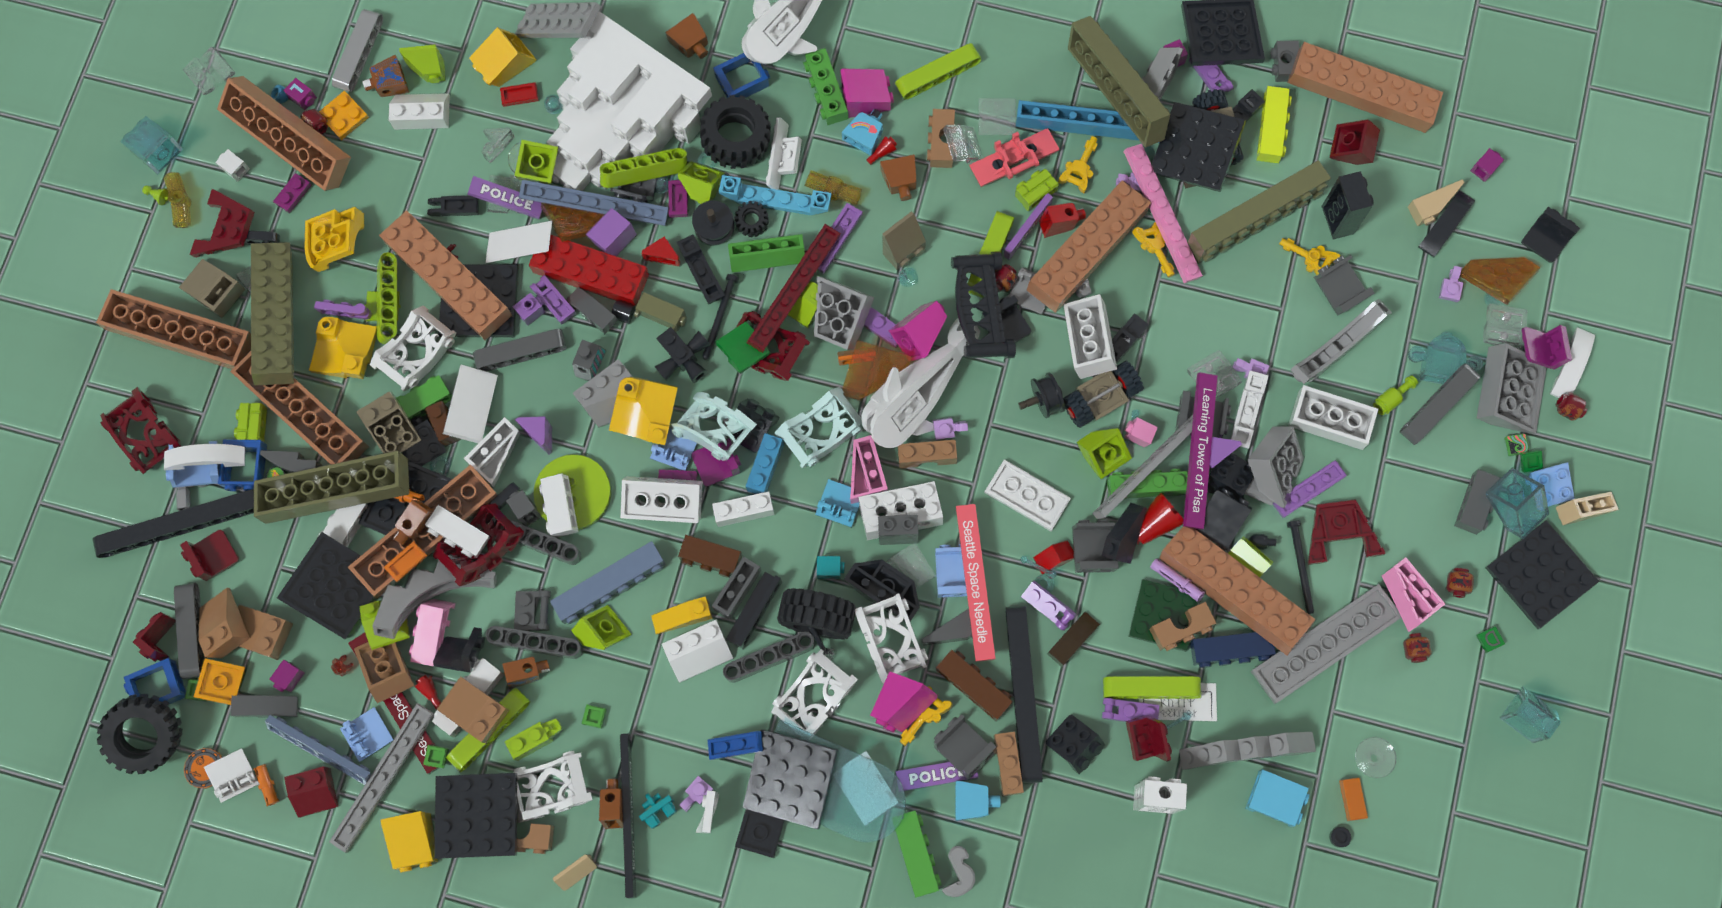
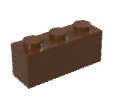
[678,534,742,578]

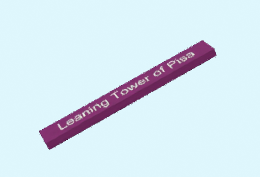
[1183,372,1218,529]

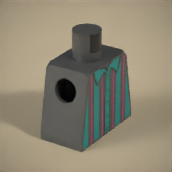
[572,340,606,381]

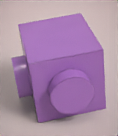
[513,293,545,326]

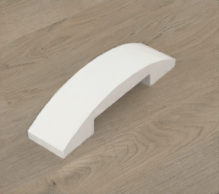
[1550,327,1595,398]
[1231,371,1268,449]
[164,444,245,470]

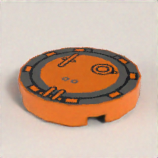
[184,748,222,789]

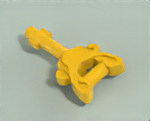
[1058,136,1098,194]
[1132,222,1175,278]
[1279,238,1341,275]
[899,686,953,746]

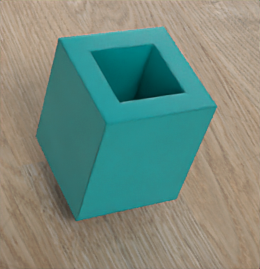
[817,556,845,579]

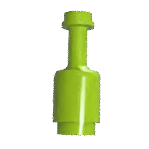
[1373,375,1418,416]

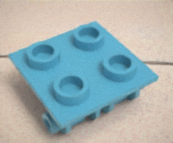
[815,479,859,528]

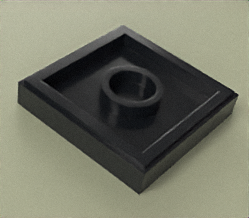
[735,809,785,858]

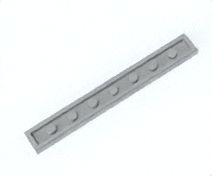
[1093,415,1193,519]
[329,703,435,853]

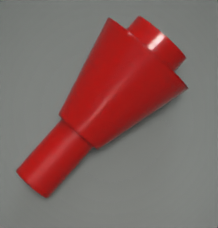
[866,136,897,165]
[414,675,441,710]

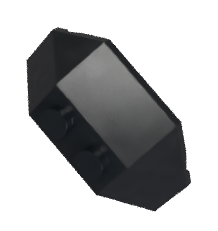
[844,559,920,622]

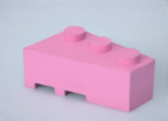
[850,435,888,504]
[1382,557,1445,632]
[409,599,456,666]

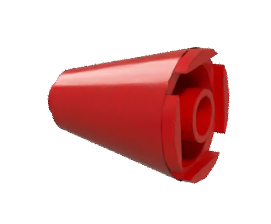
[1137,493,1184,545]

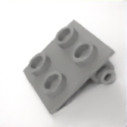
[1009,268,1046,315]

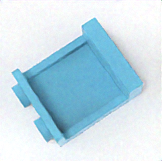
[1245,769,1309,827]

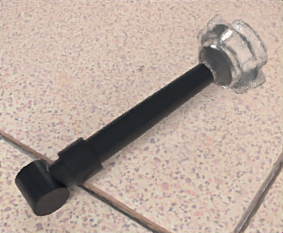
[807,626,835,661]

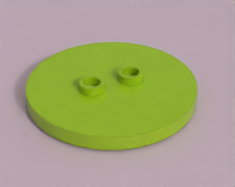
[534,455,611,530]

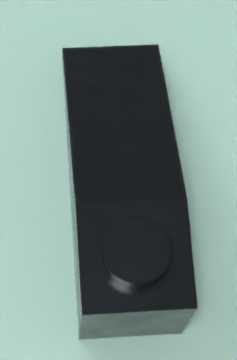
[1101,503,1147,564]

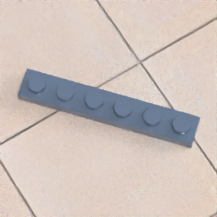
[265,715,371,785]

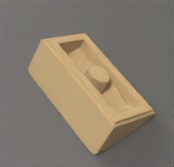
[553,854,597,891]

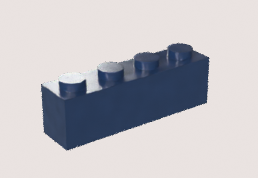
[1190,632,1276,668]

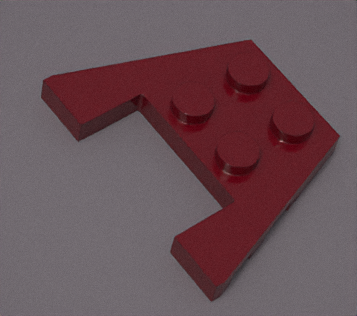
[189,189,255,258]
[1308,500,1385,565]

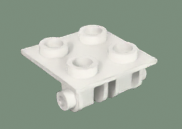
[204,748,259,803]

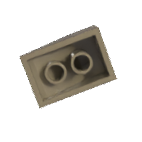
[882,211,926,270]

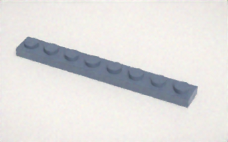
[519,180,669,226]

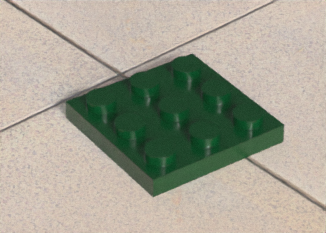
[1128,579,1198,652]

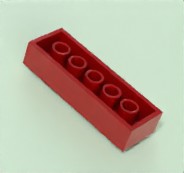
[529,235,649,306]

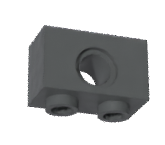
[1270,40,1299,82]
[506,490,542,527]

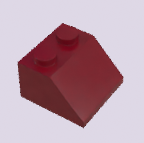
[1329,119,1380,165]
[284,766,338,818]

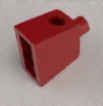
[1039,203,1086,238]

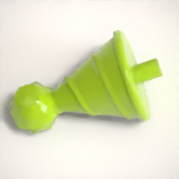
[142,185,170,206]

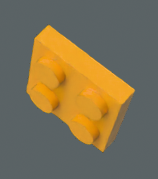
[319,90,369,141]
[194,658,245,705]

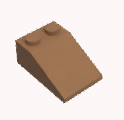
[199,588,250,658]
[238,605,293,660]
[354,642,414,703]
[437,676,509,743]

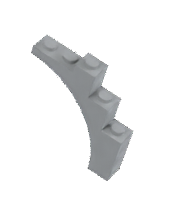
[1291,299,1392,384]
[373,554,497,639]
[1179,732,1316,770]

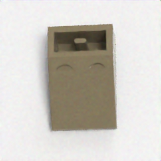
[179,259,246,318]
[356,391,421,454]

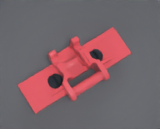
[969,128,1060,187]

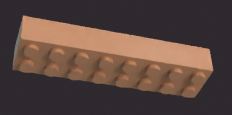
[1287,42,1443,133]
[217,76,351,191]
[1027,180,1151,313]
[379,210,512,340]
[96,289,251,369]
[230,351,369,465]
[348,464,497,599]
[1159,527,1316,656]

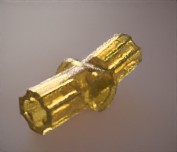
[804,170,862,205]
[164,172,191,228]

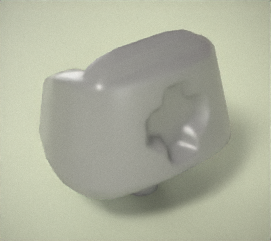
[1075,279,1091,298]

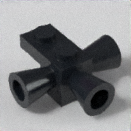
[654,327,710,383]

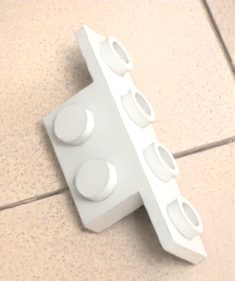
[766,117,802,190]

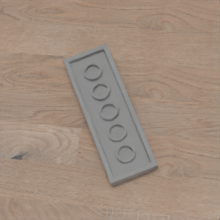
[515,2,601,38]

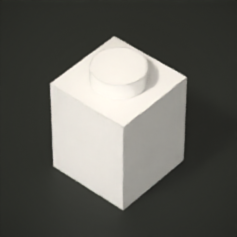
[215,149,250,182]

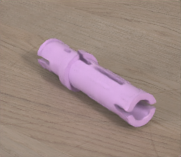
[1150,558,1205,602]

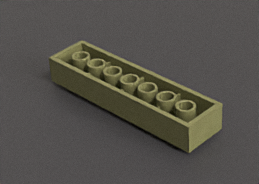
[1068,16,1170,148]
[1187,160,1331,264]
[251,242,294,385]
[254,451,409,524]

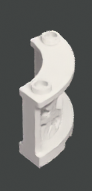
[370,305,456,391]
[855,593,928,684]
[771,649,858,741]
[513,751,592,823]

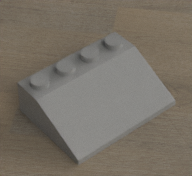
[1477,343,1547,435]

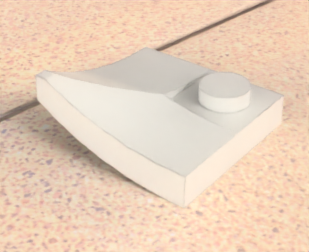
[696,790,719,834]

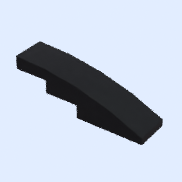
[1092,313,1150,377]

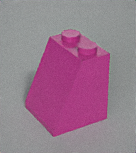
[840,69,894,118]
[888,301,947,362]
[870,671,938,733]

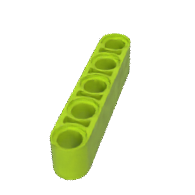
[895,43,982,100]
[600,148,687,188]
[967,211,1015,298]
[377,252,397,344]
[1103,676,1202,699]
[446,688,530,772]

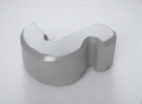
[942,846,975,897]

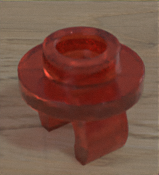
[331,655,353,677]

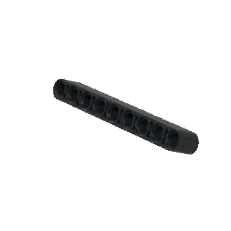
[93,489,254,558]
[1005,606,1043,784]

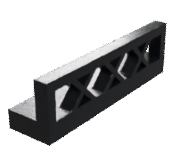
[726,572,782,649]

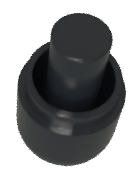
[1248,534,1276,550]

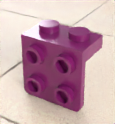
[1522,325,1572,370]
[691,436,741,487]

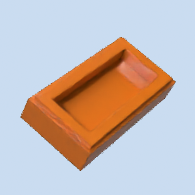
[384,541,427,582]

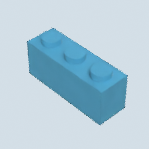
[745,433,784,494]

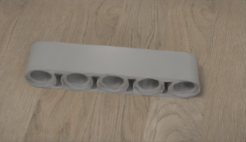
[332,9,383,92]

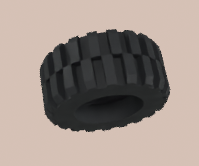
[700,95,771,169]
[777,588,856,640]
[97,693,183,775]

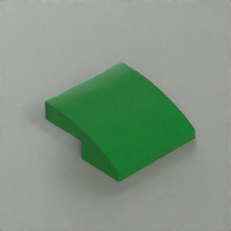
[716,322,770,374]

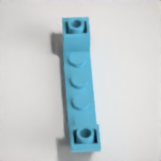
[719,175,832,215]

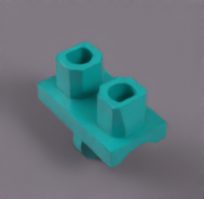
[639,793,677,829]

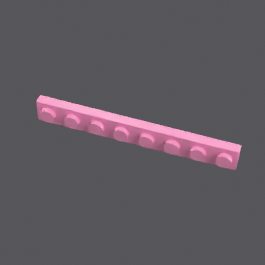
[1123,144,1203,284]

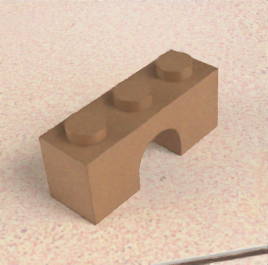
[927,109,955,168]
[898,440,957,468]
[1149,602,1216,651]
[994,732,1024,797]
[517,824,555,854]

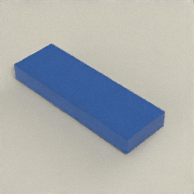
[708,731,763,760]

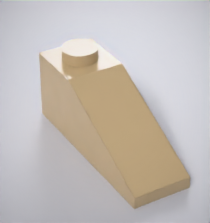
[1407,179,1464,226]
[1556,492,1619,525]

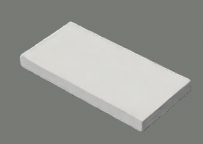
[443,365,498,443]
[984,460,1071,531]

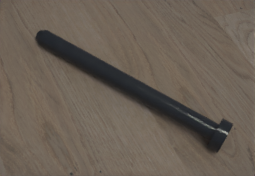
[702,274,739,360]
[1287,520,1314,614]

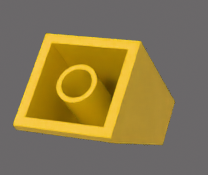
[469,27,537,87]
[381,811,438,873]

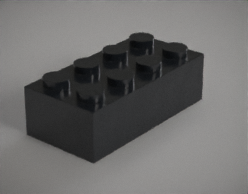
[1322,171,1374,240]

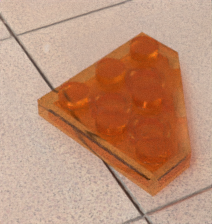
[541,203,604,242]
[1460,257,1540,305]
[842,340,912,400]

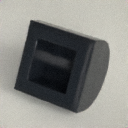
[611,300,636,324]

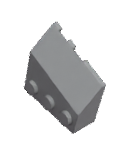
[1142,47,1183,101]
[814,276,874,350]
[573,359,633,428]
[1248,427,1304,508]

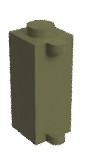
[634,292,687,332]

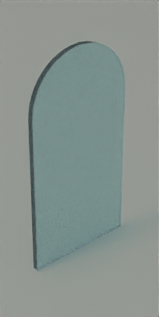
[775,719,906,842]

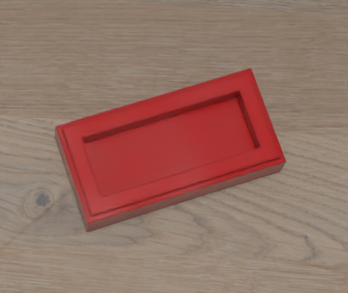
[500,82,539,107]

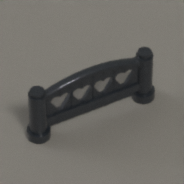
[951,251,1016,359]

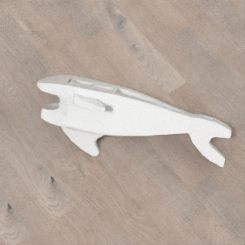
[742,0,822,65]
[861,318,980,448]

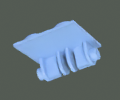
[650,427,697,471]
[1527,462,1575,509]
[340,707,394,762]

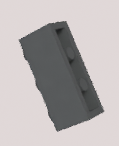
[1454,469,1501,535]
[712,556,762,620]

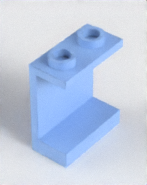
[166,441,220,488]
[935,544,967,598]

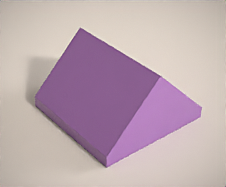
[586,208,637,256]
[515,417,552,455]
[1209,437,1242,468]

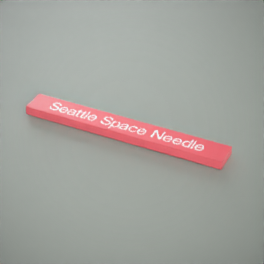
[956,504,996,662]

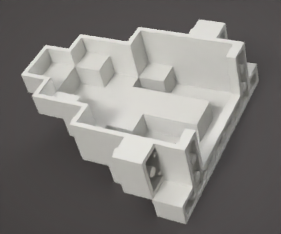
[546,11,712,191]

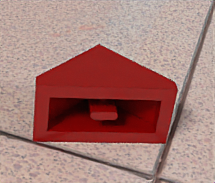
[641,236,681,267]
[1033,540,1074,575]

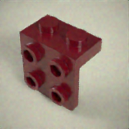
[180,530,239,581]
[133,612,176,662]
[1126,715,1172,762]

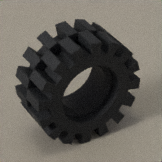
[734,201,769,237]

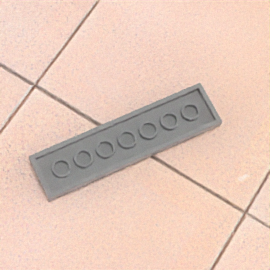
[1251,584,1402,704]

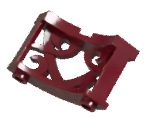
[736,311,810,381]
[100,387,181,474]
[433,503,524,587]

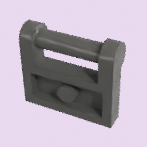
[514,590,551,631]

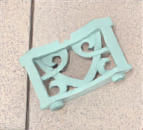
[775,387,863,468]
[669,392,757,461]

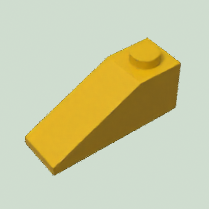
[651,596,713,635]

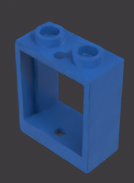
[713,53,770,98]
[218,439,267,491]
[124,658,186,704]

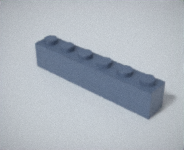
[550,541,665,624]

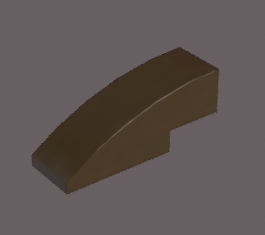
[1047,612,1100,667]

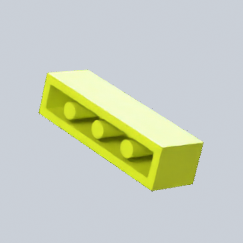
[1256,86,1292,163]

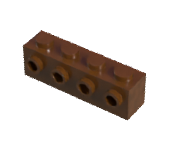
[936,649,1013,722]

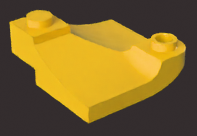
[305,207,364,272]
[309,317,377,379]
[609,377,678,445]

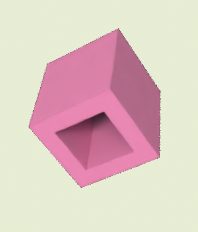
[1124,417,1158,447]

